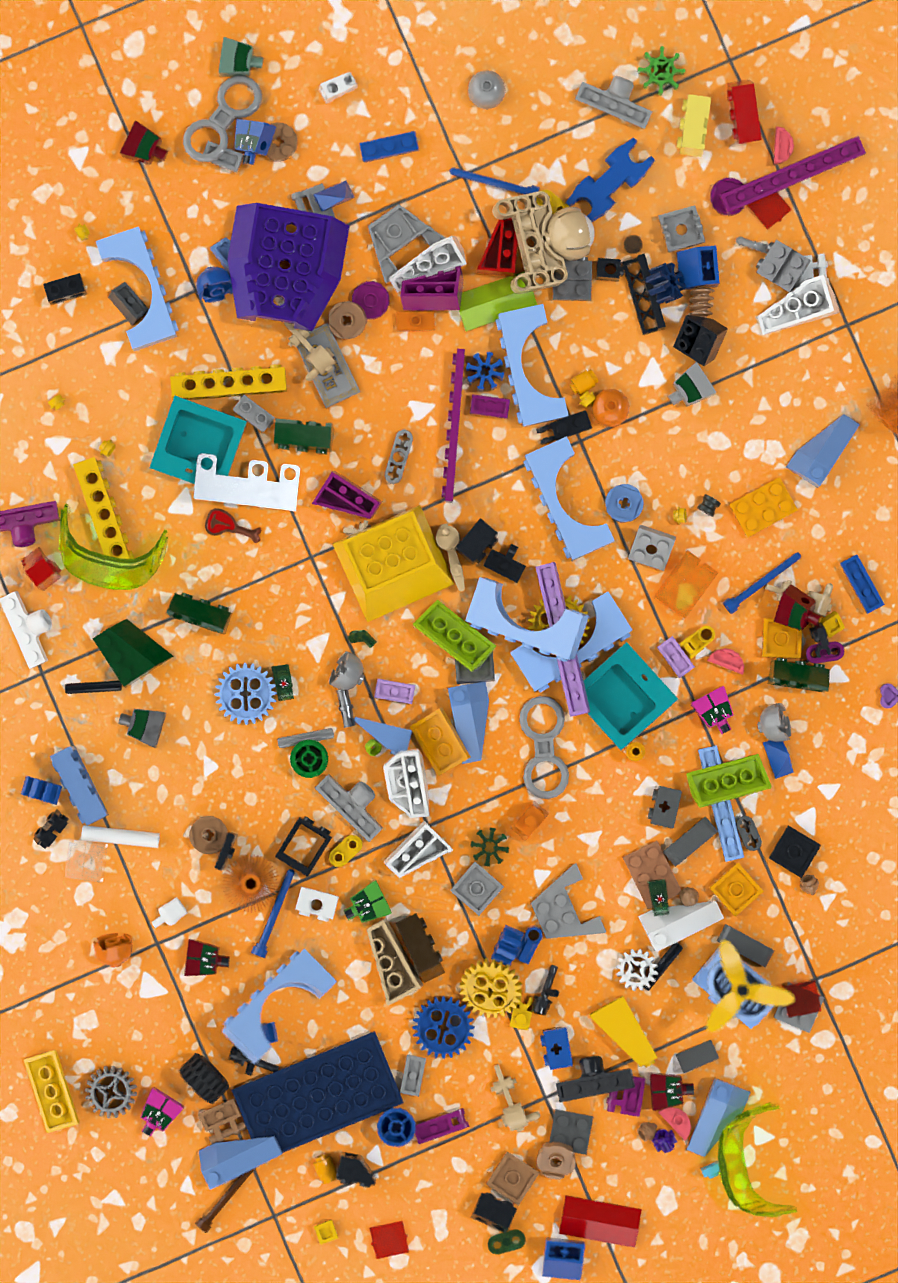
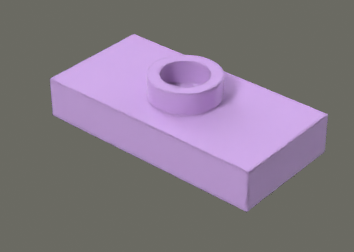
[657,636,695,678]
[374,679,415,704]

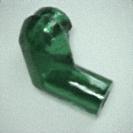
[348,630,377,649]

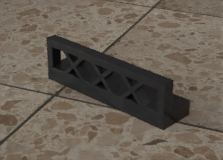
[622,253,666,335]

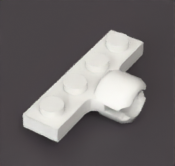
[0,591,52,669]

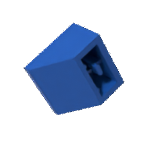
[677,245,720,290]
[542,1237,585,1280]

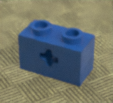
[540,1026,573,1070]

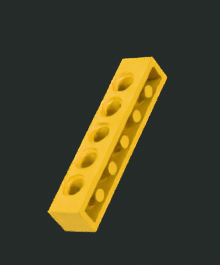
[170,364,287,400]
[73,457,135,574]

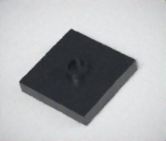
[768,825,821,878]
[215,832,238,871]

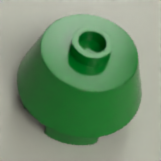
[290,740,329,778]

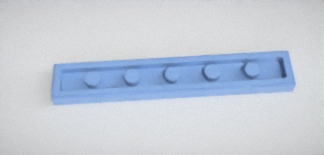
[698,745,744,862]

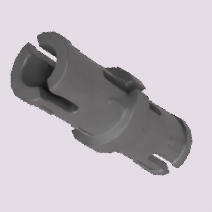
[336,690,356,728]

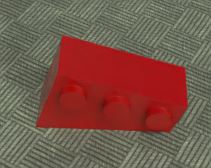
[726,79,762,144]
[477,218,518,276]
[21,547,62,591]

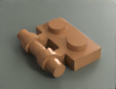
[198,1098,247,1144]

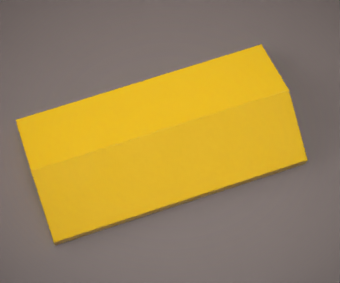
[24,1050,80,1133]

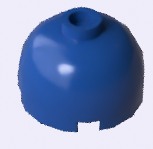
[196,267,233,303]
[377,1108,416,1147]

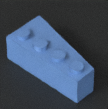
[50,746,109,826]

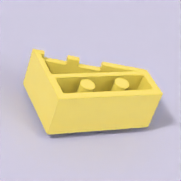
[676,94,711,157]

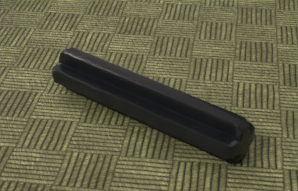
[65,680,122,694]
[643,942,683,991]

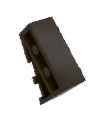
[396,913,445,983]

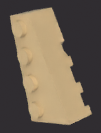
[367,918,423,1006]

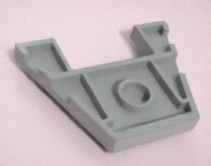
[368,204,445,284]
[531,863,606,939]

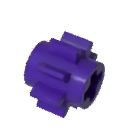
[652,1129,677,1153]

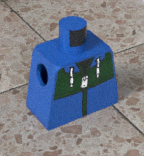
[235,119,276,165]

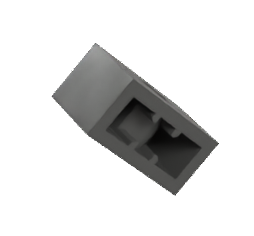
[647,786,682,829]

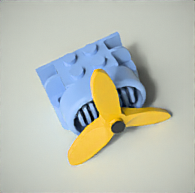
[692,940,794,1032]

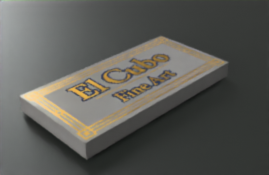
[297,323,360,408]

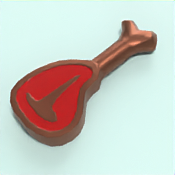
[205,508,261,543]

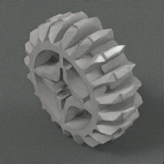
[85,1066,137,1118]

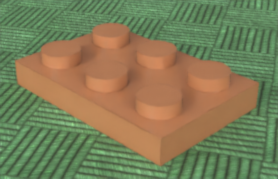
[622,841,682,909]

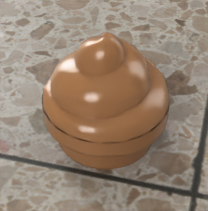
[800,875,819,895]
[679,887,699,906]
[637,1122,657,1142]

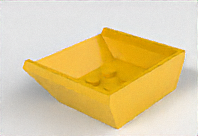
[332,505,455,623]

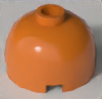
[592,389,630,427]
[93,933,133,968]

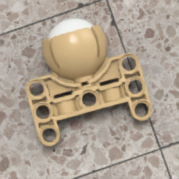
[492,191,595,294]

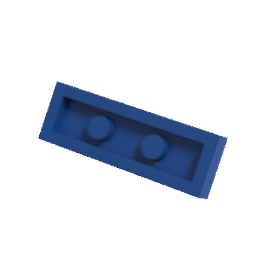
[359,131,419,163]
[840,554,885,614]

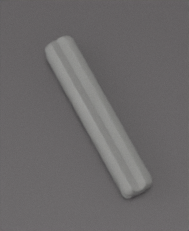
[277,728,334,748]

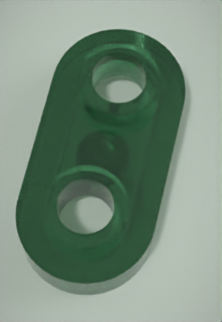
[488,1229,526,1255]

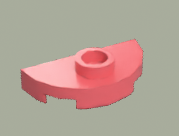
[773,126,794,165]
[707,648,744,675]
[659,1107,691,1141]

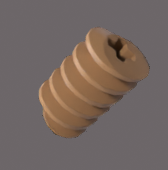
[688,287,715,318]

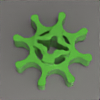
[637,46,686,96]

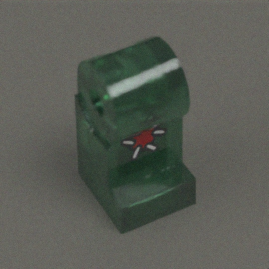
[271,664,294,702]
[647,879,669,917]

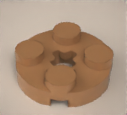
[266,122,298,162]
[328,301,367,339]
[189,816,228,854]
[537,1142,576,1179]

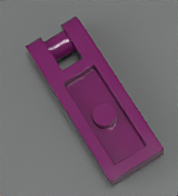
[415,1108,470,1144]

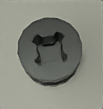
[697,494,721,517]

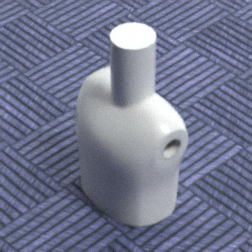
[151,897,188,928]

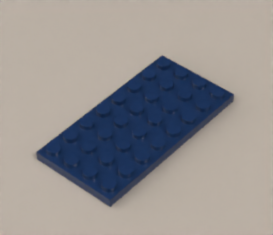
[232,1031,404,1153]

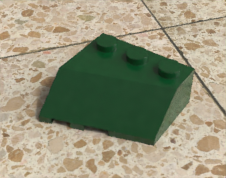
[274,418,334,455]
[166,592,233,635]
[92,619,174,688]
[768,658,830,693]

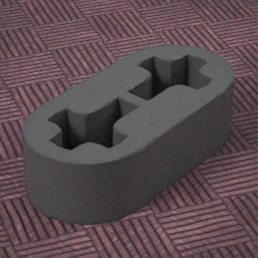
[736,816,762,851]

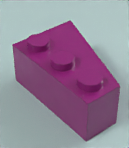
[400,266,464,310]
[312,471,383,519]

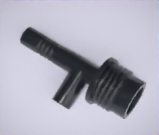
[531,965,559,1016]
[228,1045,279,1076]

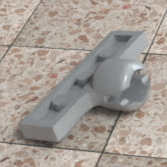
[575,76,653,129]
[315,774,383,842]

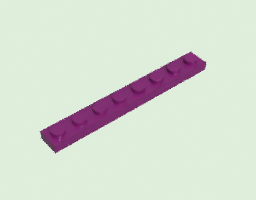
[719,136,866,213]
[442,348,465,503]

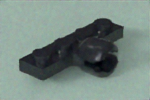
[556,1056,635,1103]

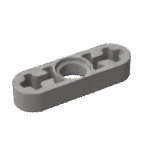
[385,430,413,484]

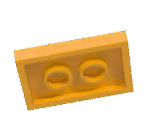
[729,477,798,538]
[409,707,471,776]

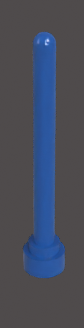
[450,168,540,202]
[722,552,801,615]
[251,869,294,958]

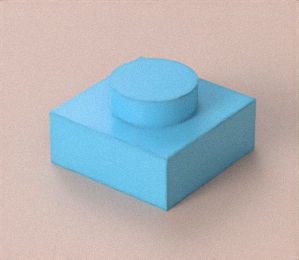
[700,1161,722,1179]

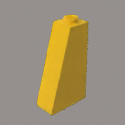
[589,995,658,1068]

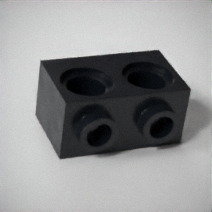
[43,273,88,305]

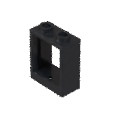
[275,816,333,877]

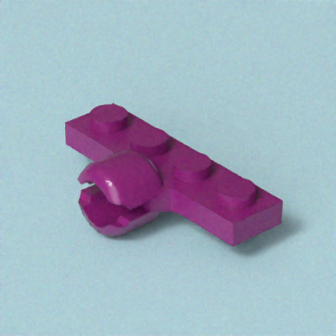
[0,501,60,547]

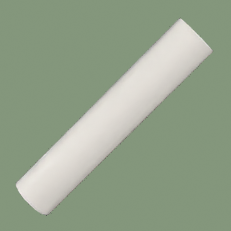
[81,825,160,848]

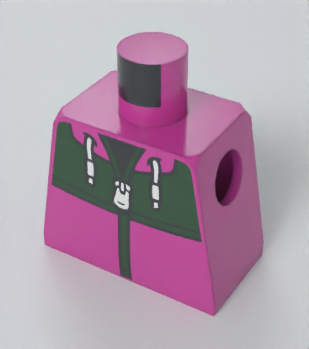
[690,686,733,735]
[140,1087,185,1137]

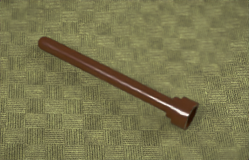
[195,1168,256,1233]

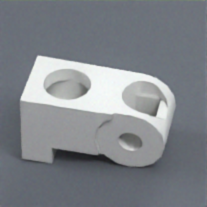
[319,72,358,104]

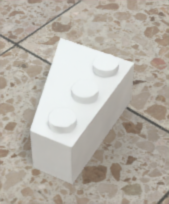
[384,821,453,878]

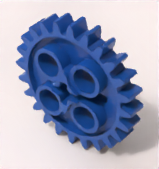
[412,996,475,1059]

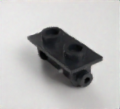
[33,809,69,849]

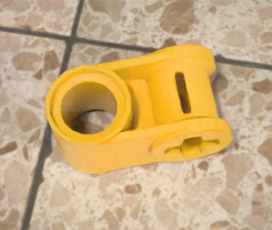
[679,626,715,659]

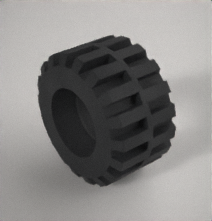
[179,1053,229,1104]

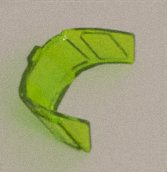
[58,503,169,590]
[718,1102,798,1217]

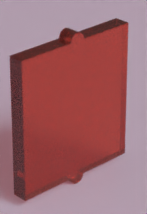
[747,192,792,230]
[782,980,821,1018]
[370,1220,409,1259]

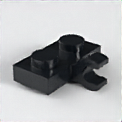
[483,544,526,583]
[809,623,831,658]

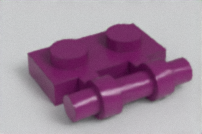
[606,1076,646,1117]

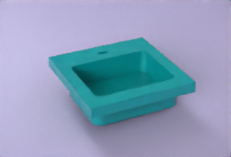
[149,395,247,484]
[583,642,678,751]

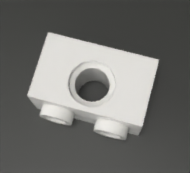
[295,887,339,922]

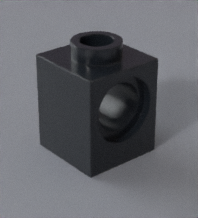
[596,258,624,282]

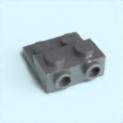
[756,239,811,293]
[553,257,592,301]

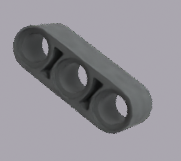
[663,816,718,867]
[717,924,774,968]

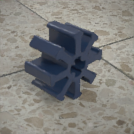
[646,262,685,304]

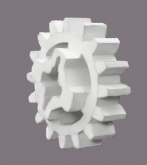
[616,949,658,991]

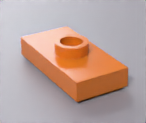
[396,311,435,332]

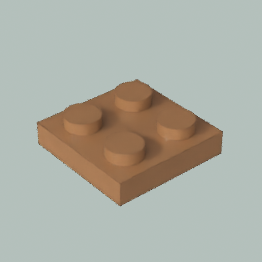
[486,1151,540,1206]

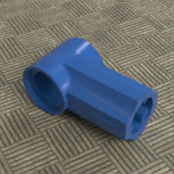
[515,925,543,964]

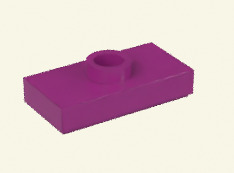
[470,394,510,419]

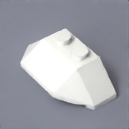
[383,749,430,818]

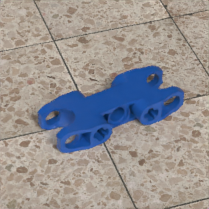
[566,137,655,222]

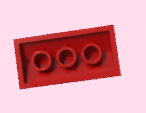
[559,1195,642,1248]

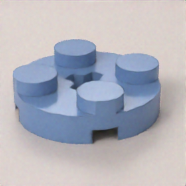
[605,484,644,523]

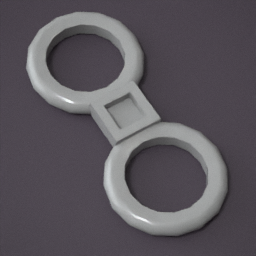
[183,76,262,162]
[519,696,569,799]

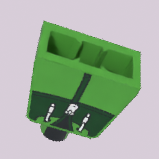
[343,880,392,923]

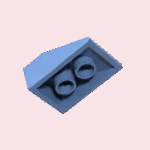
[354,717,412,755]

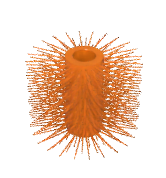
[867,374,898,437]
[222,855,280,913]

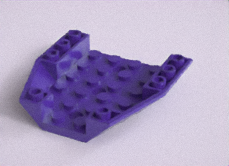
[227,203,350,331]

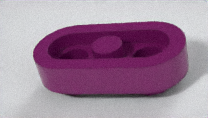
[806,641,844,664]

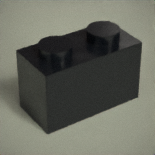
[470,1192,517,1233]

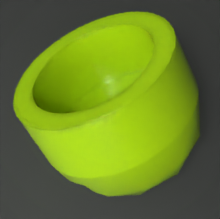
[365,739,382,756]

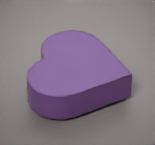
[880,683,898,709]

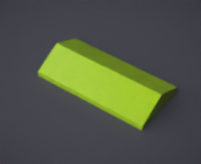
[458,271,537,332]
[413,600,496,672]
[686,754,772,808]

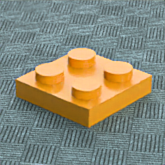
[762,618,802,659]
[709,862,764,917]

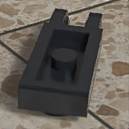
[536,410,592,445]

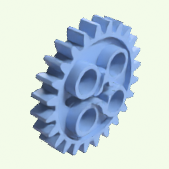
[215,663,277,725]

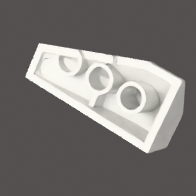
[389,236,467,293]
[758,274,840,335]
[638,901,724,952]

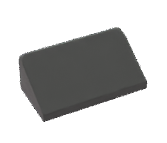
[108,282,149,325]
[676,1040,719,1073]

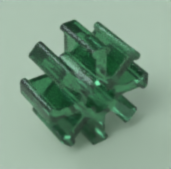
[470,828,509,866]

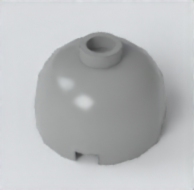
[468,70,506,110]
[329,651,365,690]
[757,703,791,742]

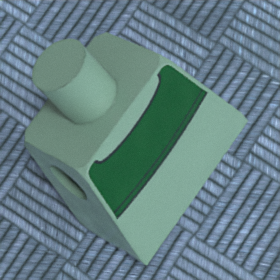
[218,37,264,77]

